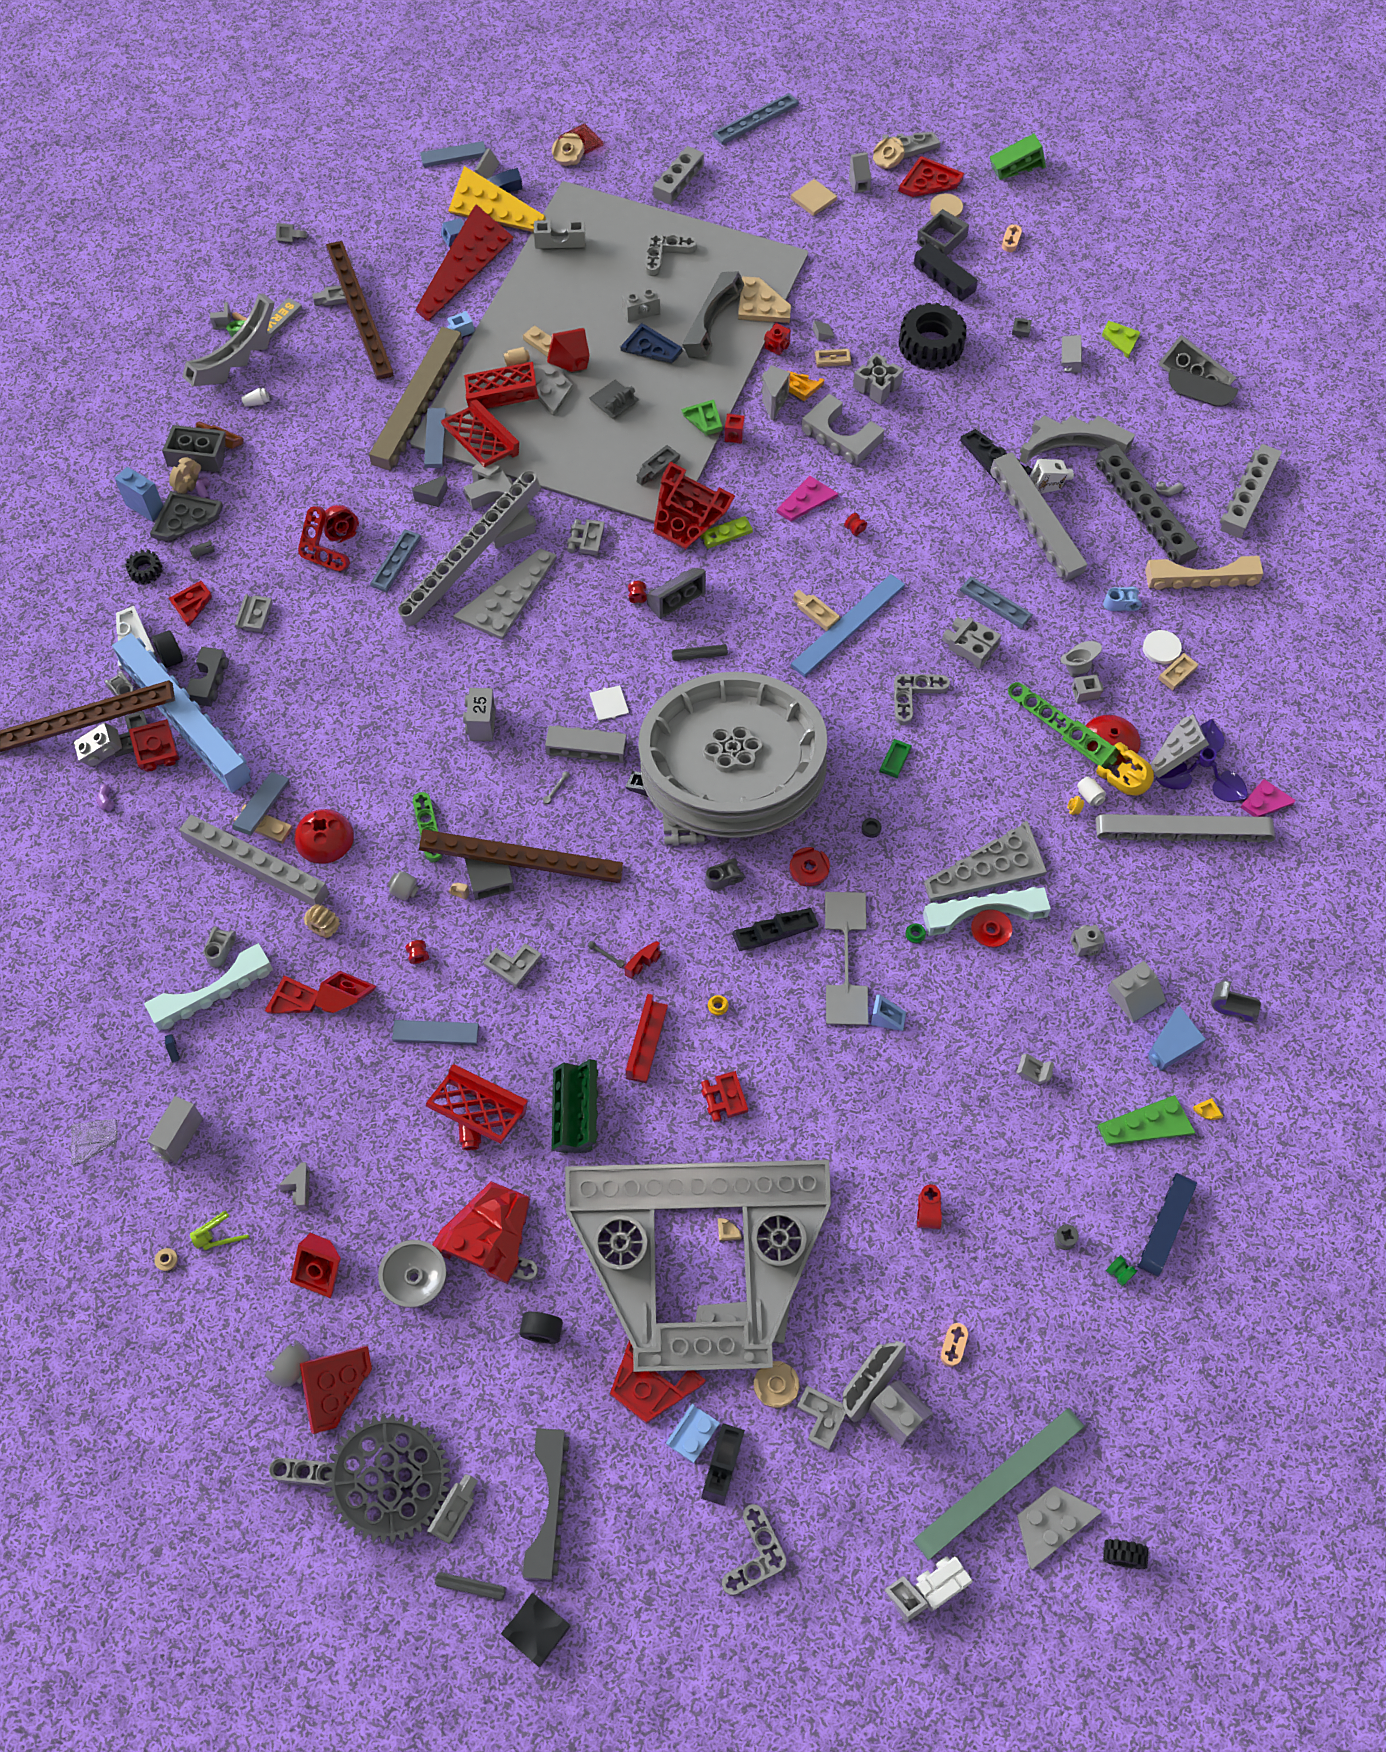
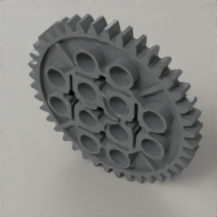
[324,1413,450,1544]

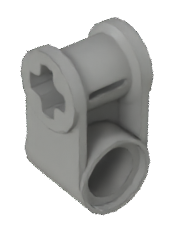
[104,670,134,696]
[203,926,236,967]

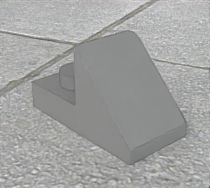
[279,1162,310,1211]

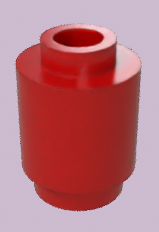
[459,1118,481,1150]

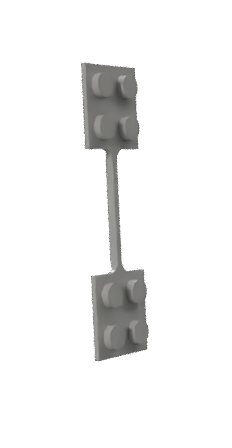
[825,892,868,1025]

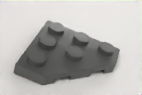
[150,491,223,542]

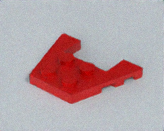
[610,1340,706,1424]

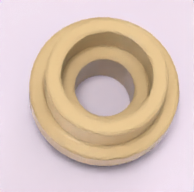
[154,1248,178,1271]

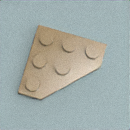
[738,276,791,323]

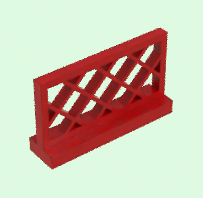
[464,362,539,409]
[441,399,520,467]
[426,1064,528,1144]

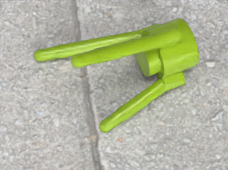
[189,1211,249,1251]

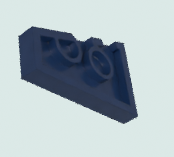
[620,323,683,363]

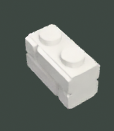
[914,1556,972,1612]

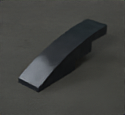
[732,908,819,951]

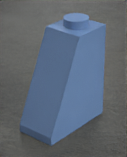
[1148,1006,1206,1071]

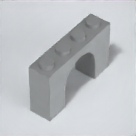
[801,394,885,466]
[464,471,537,549]

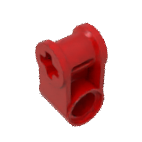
[917,1184,942,1229]

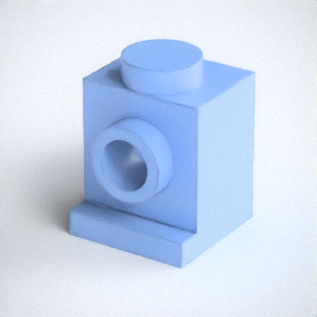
[447,311,475,337]

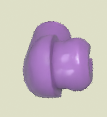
[196,477,210,499]
[96,784,114,811]

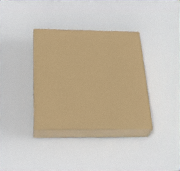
[790,179,837,216]

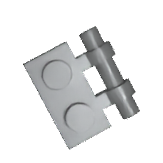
[567,519,605,555]
[663,815,705,846]

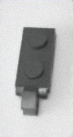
[636,445,680,485]

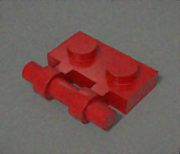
[701,1071,748,1122]

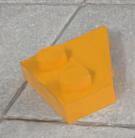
[788,371,825,401]

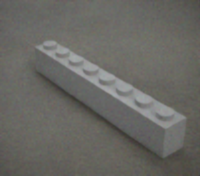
[990,452,1088,581]
[179,815,329,906]

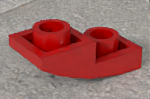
[624,941,662,979]

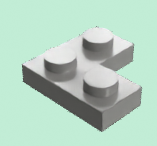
[483,943,542,988]
[797,1386,849,1451]

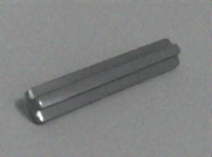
[672,644,728,661]
[435,1572,506,1600]

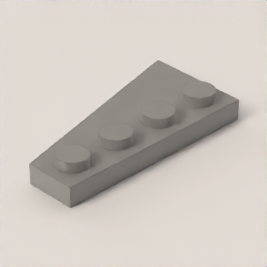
[695,1302,790,1344]

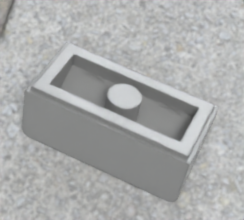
[475,148,499,179]

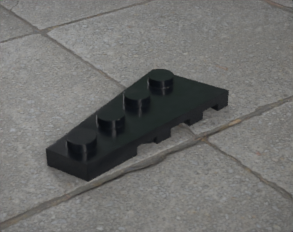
[960,429,1032,486]

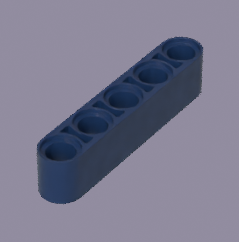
[1137,1172,1197,1277]

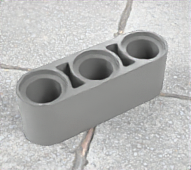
[269,1458,331,1487]

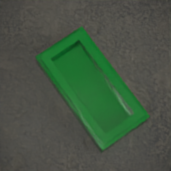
[879,739,912,778]

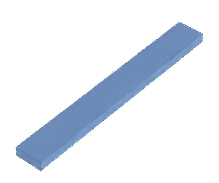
[791,574,905,677]

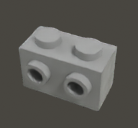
[74,722,122,766]

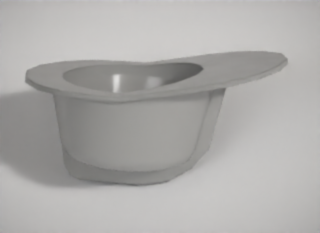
[1060,641,1102,677]

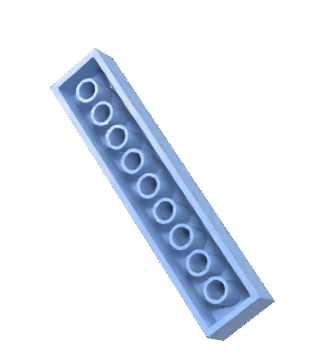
[112,633,251,793]

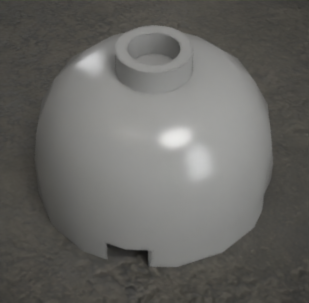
[265,1340,310,1387]

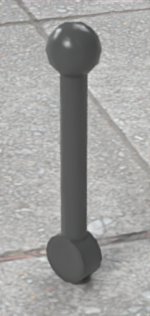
[588,941,624,968]

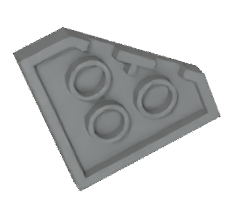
[1151,714,1209,778]

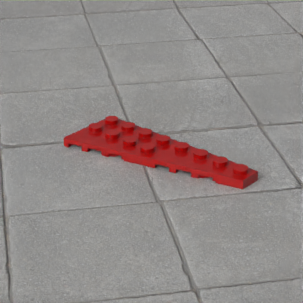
[415,204,514,322]

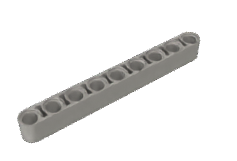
[1095,814,1276,842]

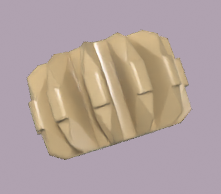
[303,904,340,938]

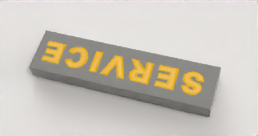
[257,297,302,351]

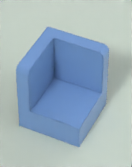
[441,218,464,247]

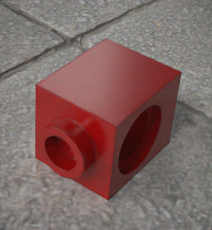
[724,414,745,444]

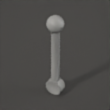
[543,771,570,804]

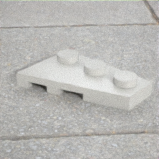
[116,606,156,669]

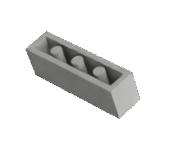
[545,725,627,763]

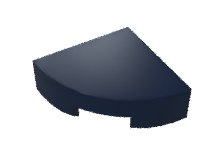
[165,1034,180,1063]

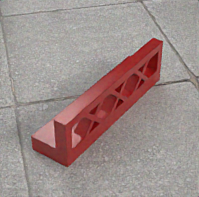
[626,993,668,1083]

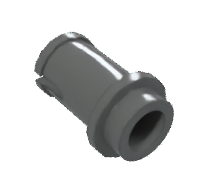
[189,540,215,559]

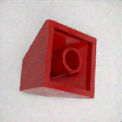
[547,328,590,372]
[315,971,376,1013]
[290,1233,341,1298]

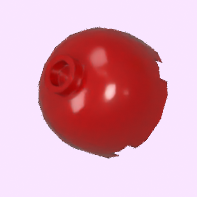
[323,505,359,543]

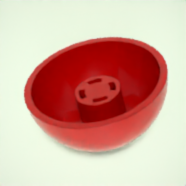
[294,809,354,864]

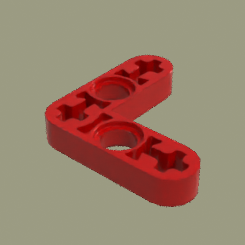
[298,506,350,571]

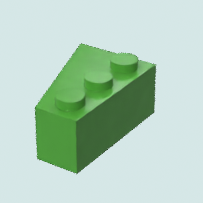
[989,133,1046,180]

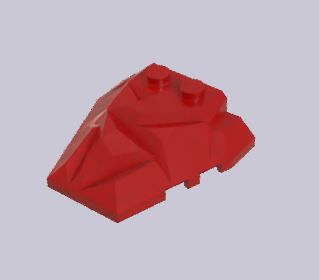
[653,462,735,550]
[432,1181,530,1284]

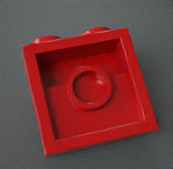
[129,719,180,772]

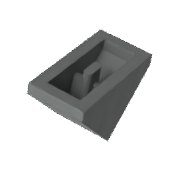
[412,475,448,507]

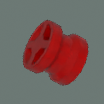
[844,513,867,536]
[628,581,647,603]
[405,940,429,965]

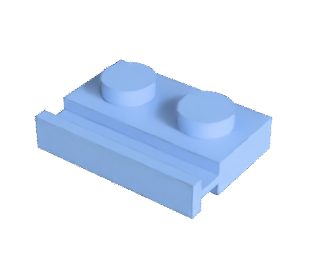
[666,1404,720,1464]

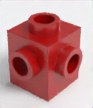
[764,323,791,355]

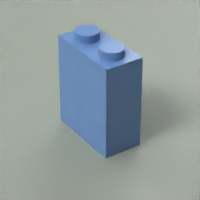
[114,467,163,522]

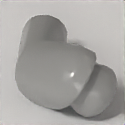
[1156,481,1183,497]

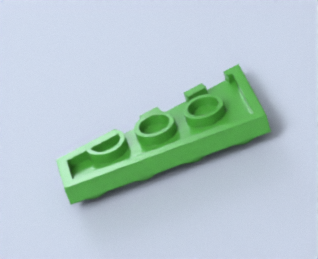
[1097,1095,1195,1146]

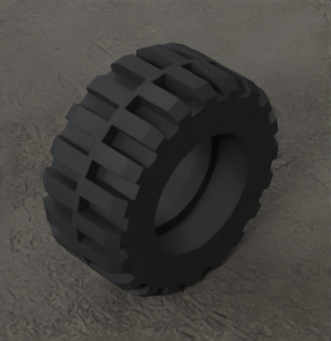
[899,303,967,370]

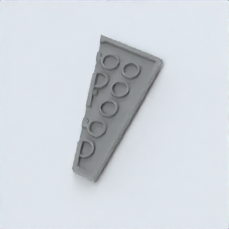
[453,548,557,640]
[924,821,1047,902]

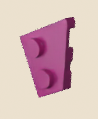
[1240,779,1296,817]

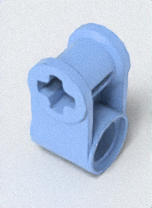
[1103,586,1142,611]

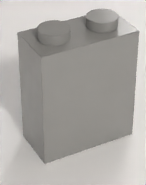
[147,1096,203,1164]

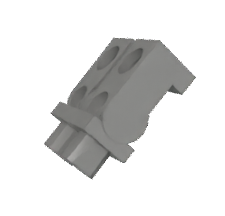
[942,617,1001,669]

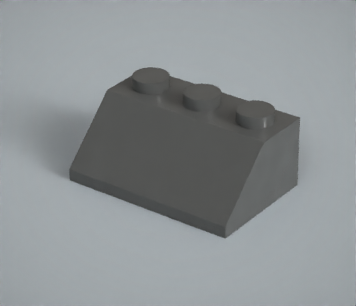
[162,425,226,472]
[647,568,706,619]

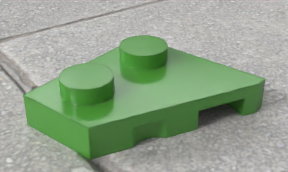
[681,399,723,436]

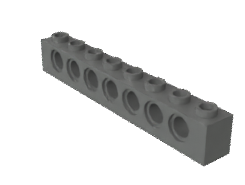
[1095,444,1199,565]

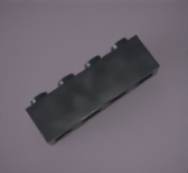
[913,243,978,301]

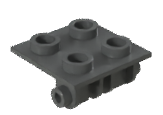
[589,379,639,419]

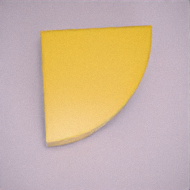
[1193,1098,1223,1120]

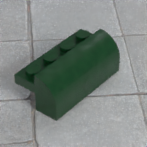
[551,1059,598,1153]

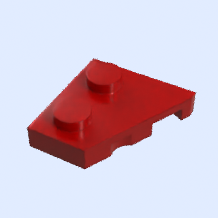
[168,580,212,627]
[265,975,318,1014]

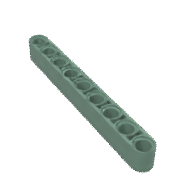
[913,1408,1085,1561]

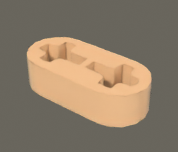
[1002,224,1022,252]
[940,1323,968,1367]

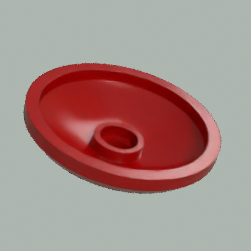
[1082,715,1141,766]

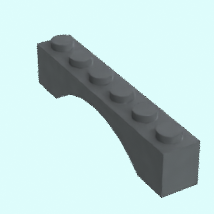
[682,271,745,357]
[522,1428,570,1582]

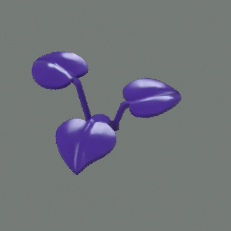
[1156,719,1248,802]

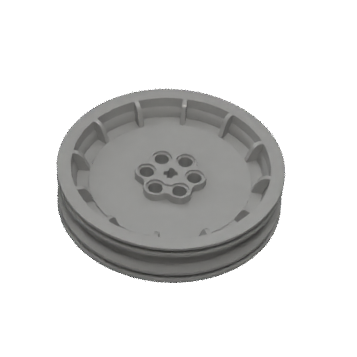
[638,672,827,838]

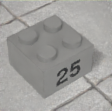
[463,688,496,741]

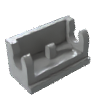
[1062,335,1082,373]

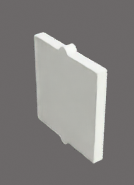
[590,685,629,721]

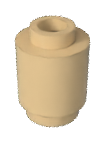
[503,347,530,367]

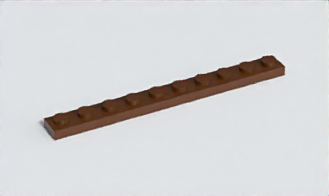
[326,240,394,380]
[0,680,175,752]
[419,829,623,883]

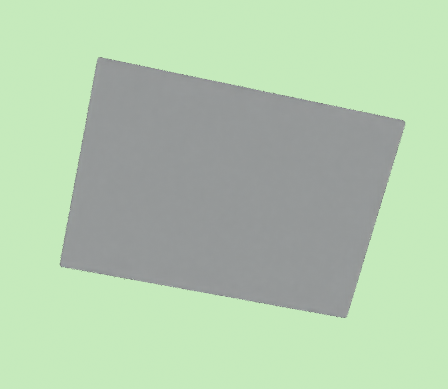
[410,181,808,523]

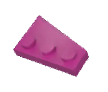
[776,475,838,521]

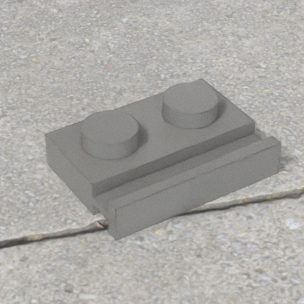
[235,594,273,633]

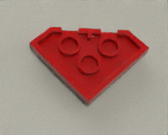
[898,156,965,197]
[300,1346,372,1434]

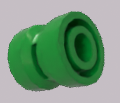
[1105,1255,1138,1287]

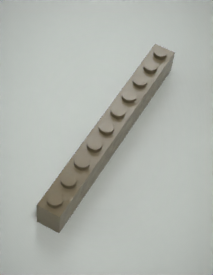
[369,327,464,471]

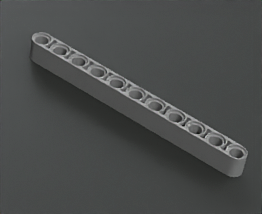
[398,470,541,626]

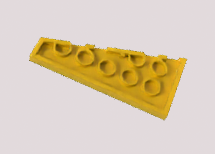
[448,166,546,232]

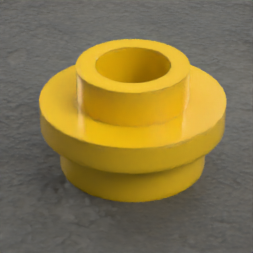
[1067,796,1084,815]
[708,995,729,1016]

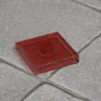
[558,123,603,155]

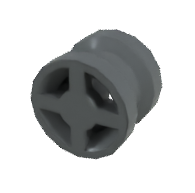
[1054,1224,1079,1250]

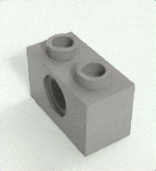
[622,287,660,322]

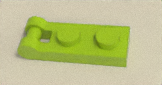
[700,516,753,549]

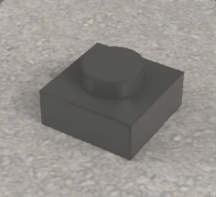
[1012,318,1032,338]

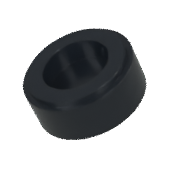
[861,818,882,838]

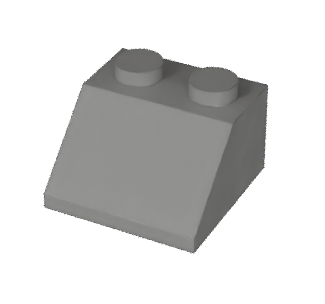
[761,365,790,420]
[1107,961,1166,1023]

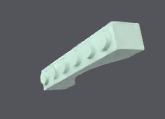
[923,887,1051,936]
[144,943,273,1031]

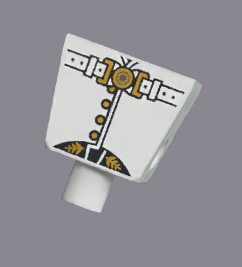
[1030,459,1074,494]

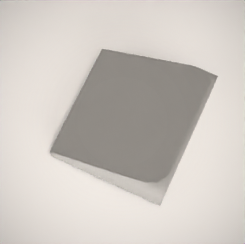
[813,321,834,341]

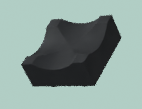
[501,1592,571,1668]

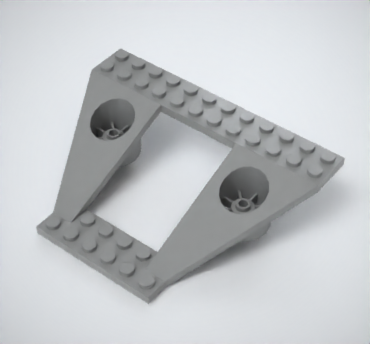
[565,1160,831,1372]

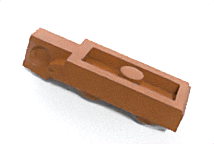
[195,421,244,449]

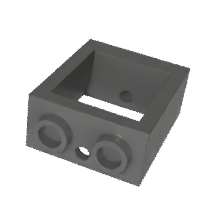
[917,209,969,256]

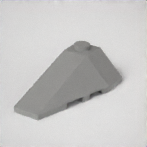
[1158,335,1236,385]

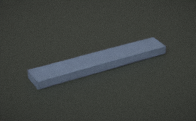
[713,93,799,145]

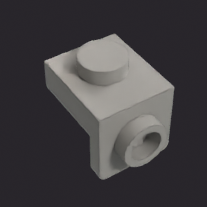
[1016,1053,1054,1085]

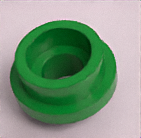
[905,923,926,944]

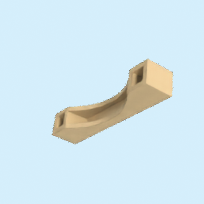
[1145,556,1263,590]

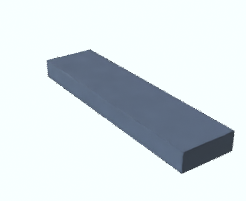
[420,141,486,168]
[424,408,446,468]
[370,529,421,593]
[960,576,1033,629]
[232,772,289,836]
[392,1020,479,1045]

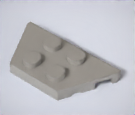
[517,363,573,416]
[1017,1486,1101,1570]

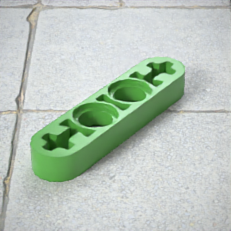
[413,792,443,862]

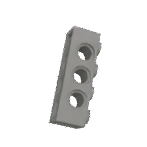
[653,146,704,205]

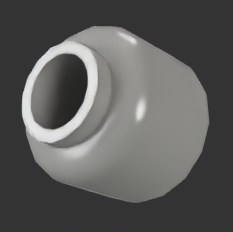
[387,871,419,901]

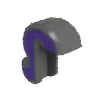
[1211,981,1261,1022]

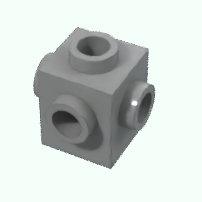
[1070,925,1105,957]

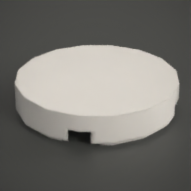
[1143,630,1182,665]

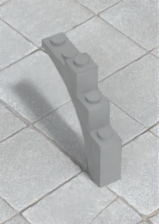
[182,293,275,386]
[1019,415,1135,464]

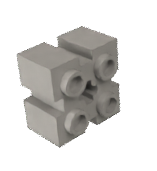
[853,353,904,405]

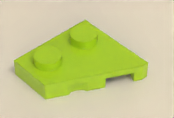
[1101,320,1141,358]

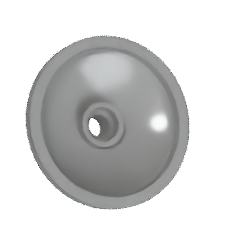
[378,1240,447,1308]

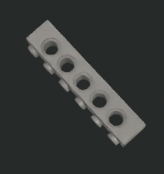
[1219,444,1282,539]

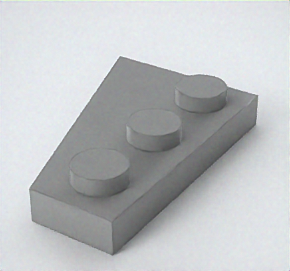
[882,132,940,159]

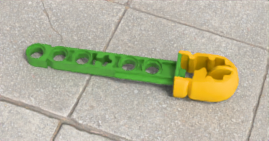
[1008,682,1154,796]

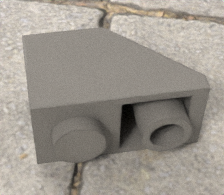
[849,152,871,193]

